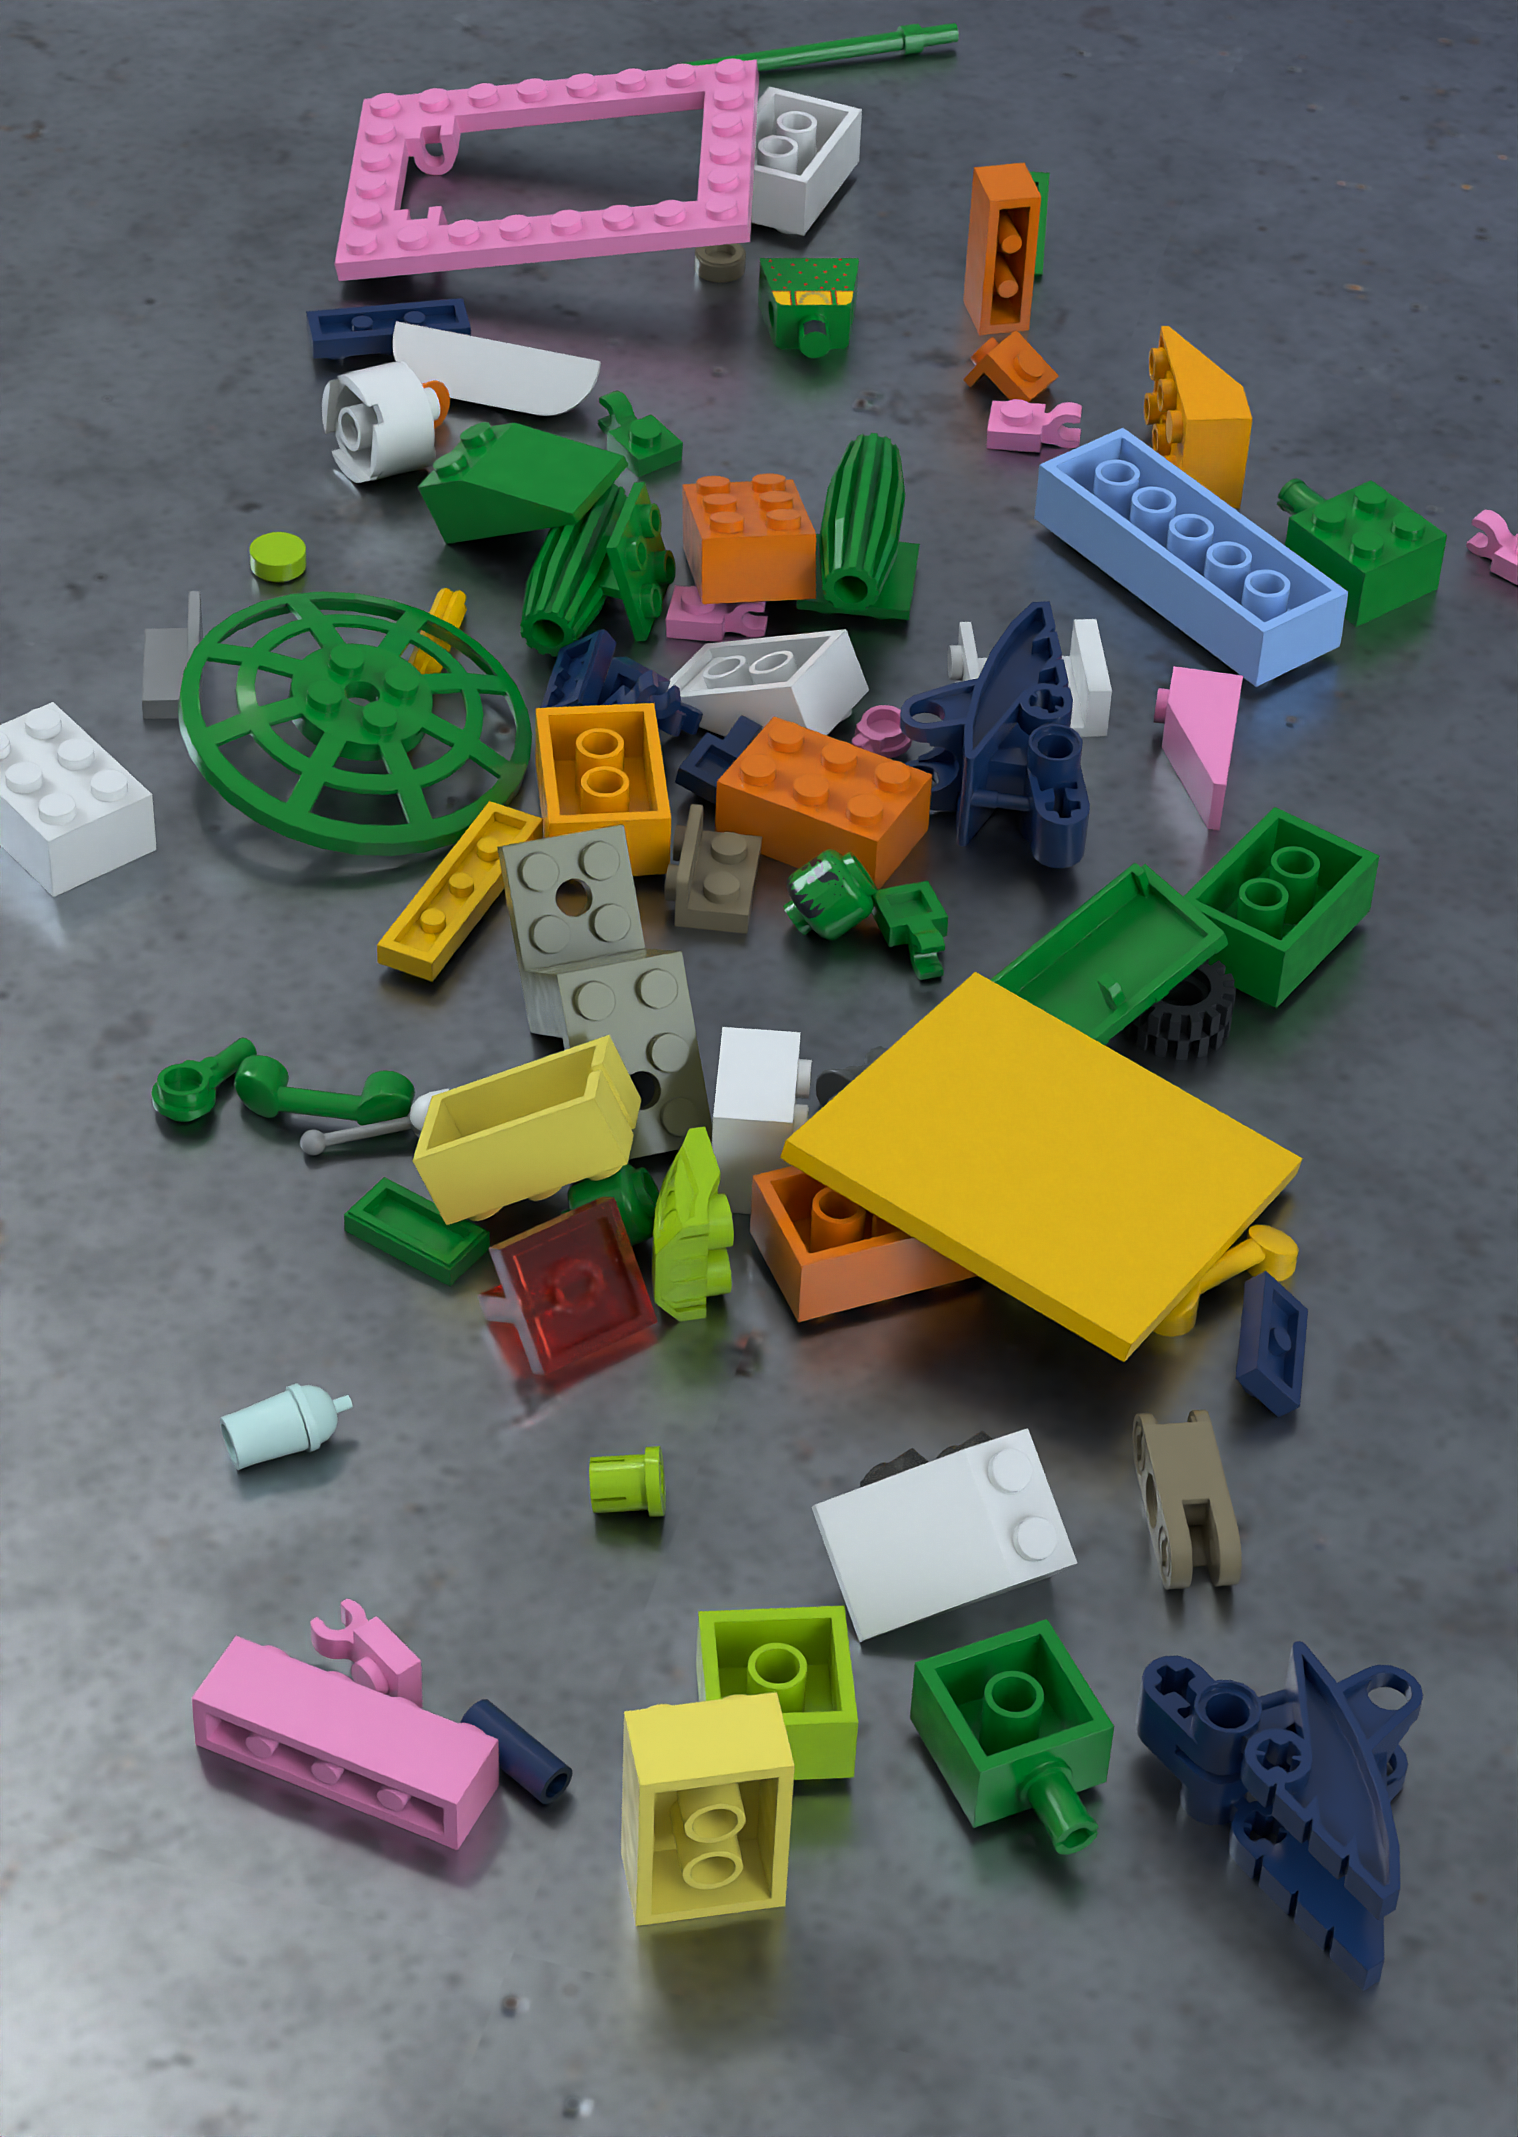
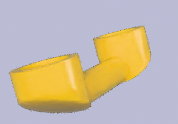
[1153,1224,1299,1337]

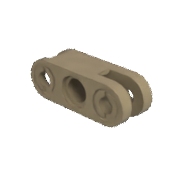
[1133,1409,1242,1590]

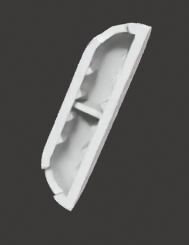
[393,321,601,416]

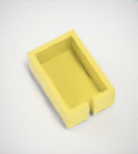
[412,1035,642,1226]

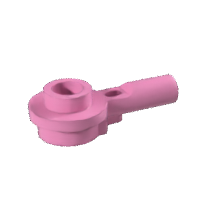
[851,705,913,758]

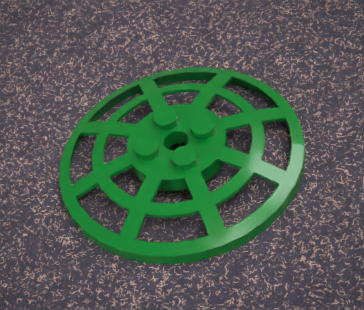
[178,591,532,856]

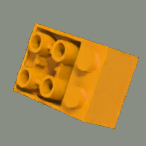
[1144,326,1253,509]

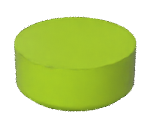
[249,532,306,582]

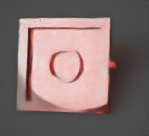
[477,1196,658,1375]

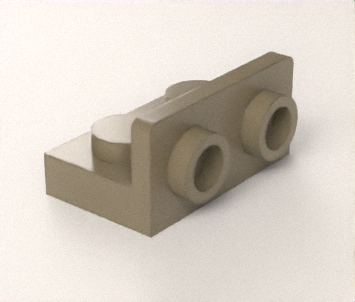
[665,804,762,934]

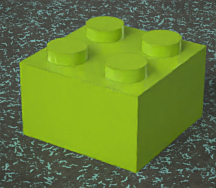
[696,1606,858,1780]

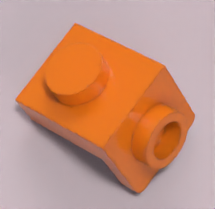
[963,330,1059,403]

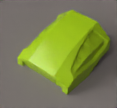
[652,1127,734,1322]

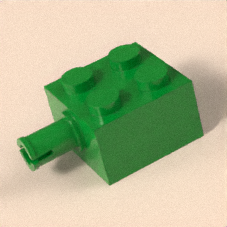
[1277,478,1447,627]
[910,1619,1114,1855]

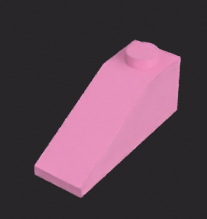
[1154,666,1243,830]

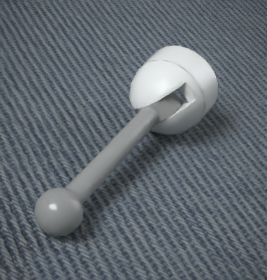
[300,1088,449,1155]

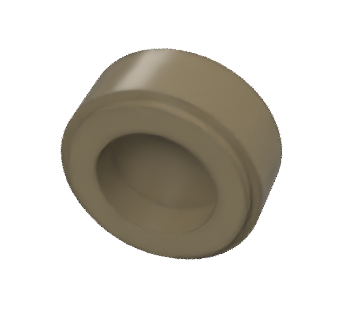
[694,243,746,283]

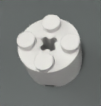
[322,361,440,483]

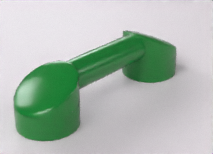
[234,1055,415,1126]

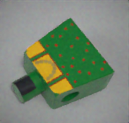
[758,258,859,358]

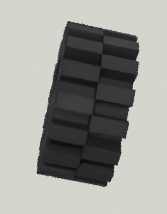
[1124,958,1236,1060]

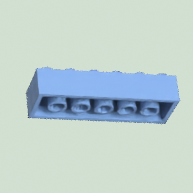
[1034,428,1348,687]

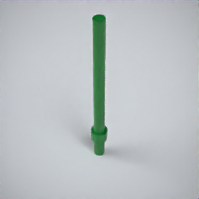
[679,23,959,72]

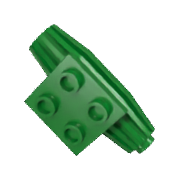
[797,433,920,620]
[520,482,676,656]

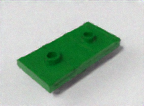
[990,863,1228,1045]

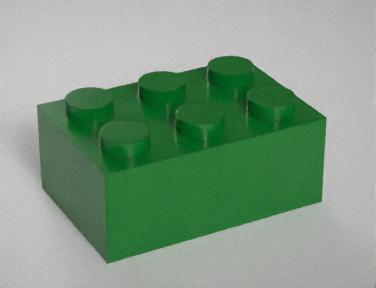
[1183,807,1379,1008]

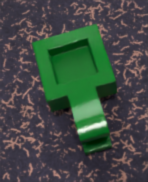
[598,390,683,477]
[871,881,948,980]

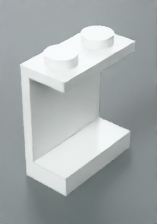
[947,619,1112,737]

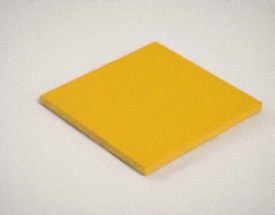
[780,972,1303,1362]

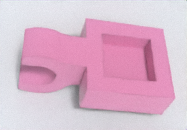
[987,399,1082,452]
[1466,510,1518,585]
[666,585,768,642]
[310,1599,422,1708]

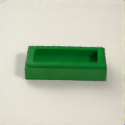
[344,1177,490,1287]

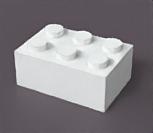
[751,87,862,236]
[0,702,156,897]

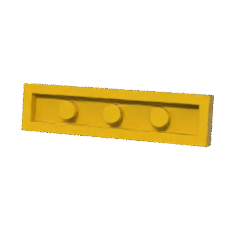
[377,801,543,982]

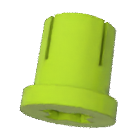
[589,1446,666,1517]

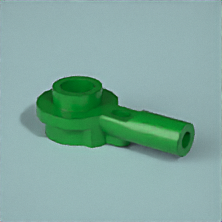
[151,1037,257,1122]

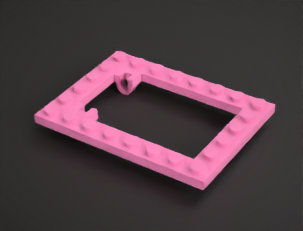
[335,59,759,281]

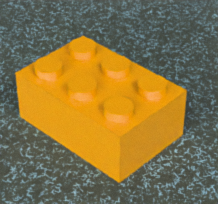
[535,703,671,876]

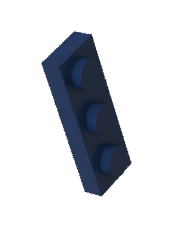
[306,298,471,360]

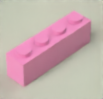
[192,1636,499,1851]

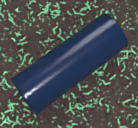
[460,1699,573,1804]

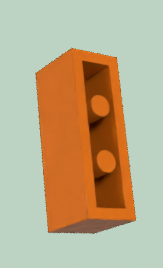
[963,163,1041,335]

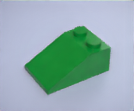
[418,422,628,544]

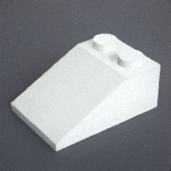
[667,629,869,737]
[812,1428,1077,1642]

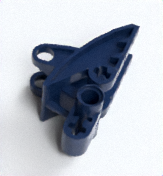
[900,601,1090,868]
[1135,1641,1423,1991]

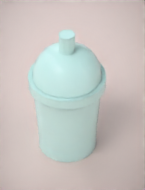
[220,1383,353,1470]

